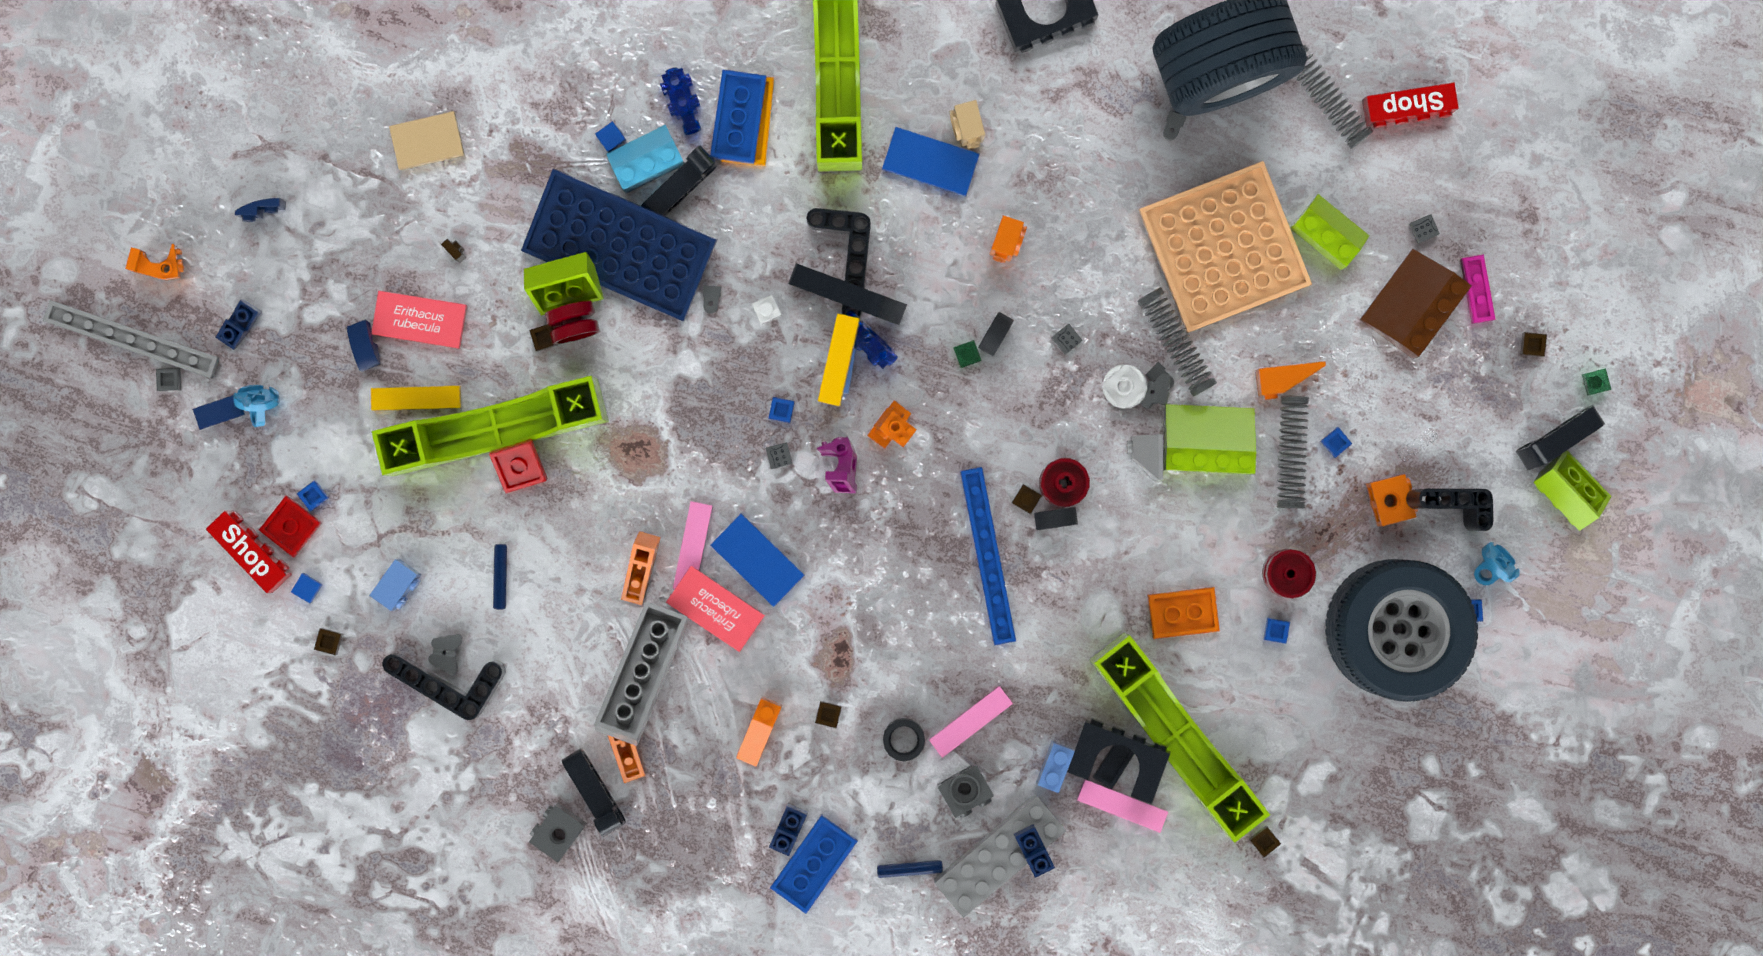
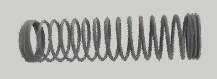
[1296,45,1374,149]
[1137,287,1217,397]
[1276,396,1309,509]

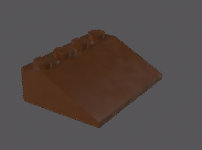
[1359,249,1472,359]

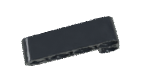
[641,145,717,216]
[1516,405,1605,470]
[1406,488,1494,531]
[562,748,626,837]

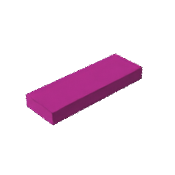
[1460,254,1496,324]

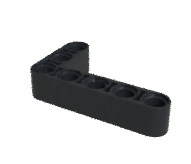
[806,208,871,318]
[788,263,907,325]
[382,653,506,720]

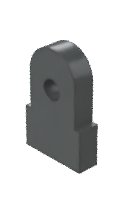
[1163,111,1186,141]
[703,285,721,314]
[1146,362,1174,388]

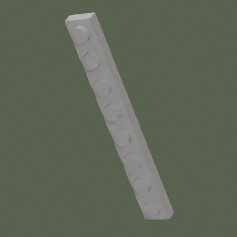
[43,300,220,379]

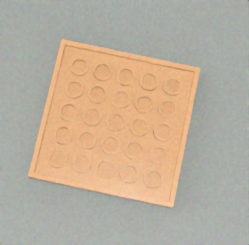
[1139,161,1312,333]

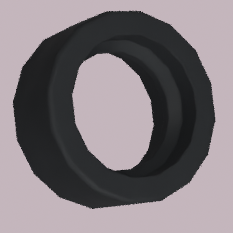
[978,312,1014,356]
[1034,507,1078,530]
[883,718,925,762]

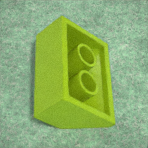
[1290,194,1370,270]
[524,252,604,316]
[1533,450,1612,531]

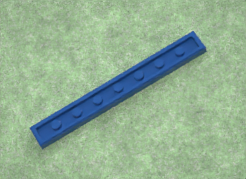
[960,467,1016,646]

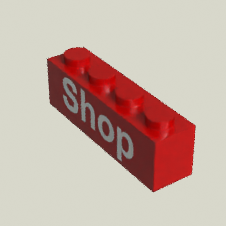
[1362,82,1459,128]
[206,510,292,593]

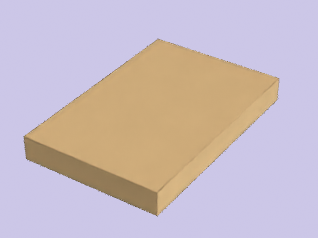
[389,111,465,170]

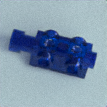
[660,67,701,135]
[845,310,898,369]

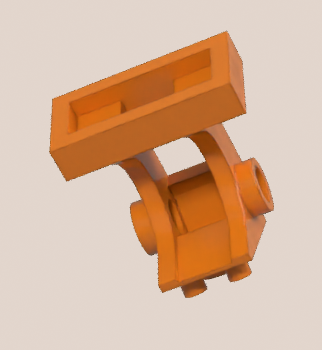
[125,244,184,281]
[867,401,917,449]

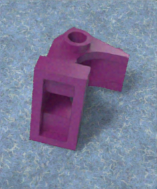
[817,437,857,494]

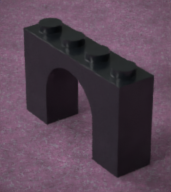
[995,0,1099,53]
[1067,718,1171,804]

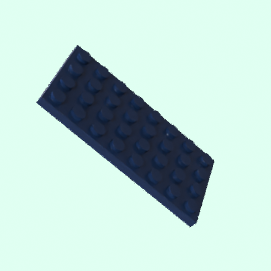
[521,168,718,321]

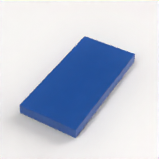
[710,69,767,164]
[882,127,980,197]
[710,513,805,607]
[770,815,858,914]

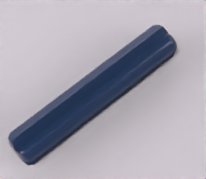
[493,544,507,610]
[877,860,943,878]

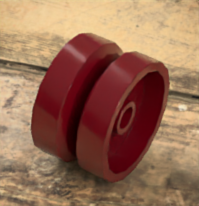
[545,301,601,345]
[1039,458,1090,507]
[1262,549,1316,599]

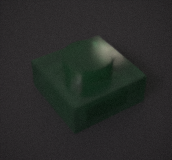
[953,340,982,369]
[1582,368,1612,396]

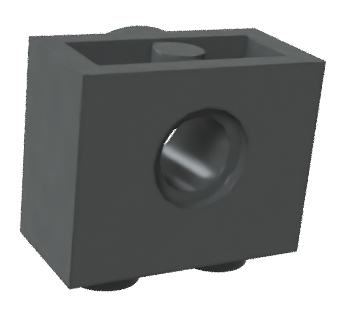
[937,762,994,819]
[529,803,587,863]

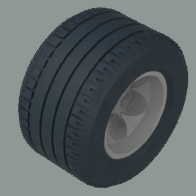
[1152,0,1307,116]
[1325,559,1478,702]

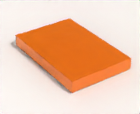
[1147,587,1220,639]

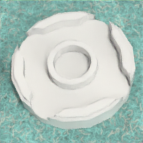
[1103,364,1148,409]

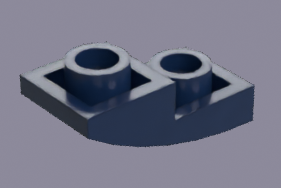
[235,198,286,222]
[215,299,262,350]
[346,319,381,372]
[192,395,245,430]
[769,803,808,856]
[1014,824,1055,878]

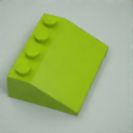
[1163,404,1256,475]

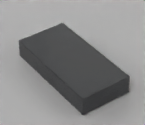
[1093,745,1134,789]

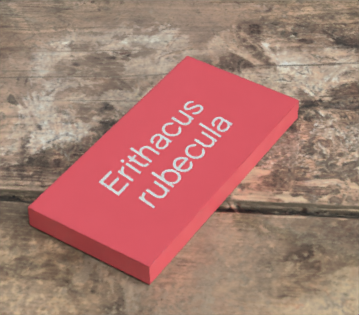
[372,291,467,349]
[666,566,765,652]

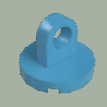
[233,385,280,427]
[1474,542,1520,586]

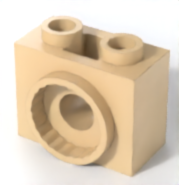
[949,100,985,150]

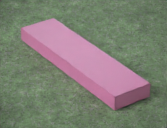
[673,501,713,589]
[929,686,1013,758]
[1077,779,1168,833]

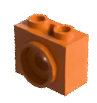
[989,215,1027,263]
[1366,474,1418,526]

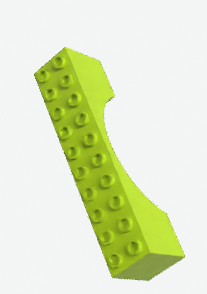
[813,0,862,172]
[371,375,609,476]
[1089,633,1270,843]

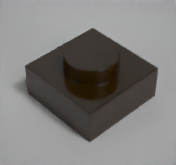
[441,239,466,263]
[529,324,558,352]
[1520,332,1547,357]
[1012,484,1042,514]
[314,628,343,655]
[815,701,842,728]
[1249,826,1281,858]

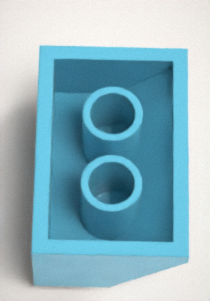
[606,125,685,194]

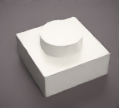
[752,295,782,325]

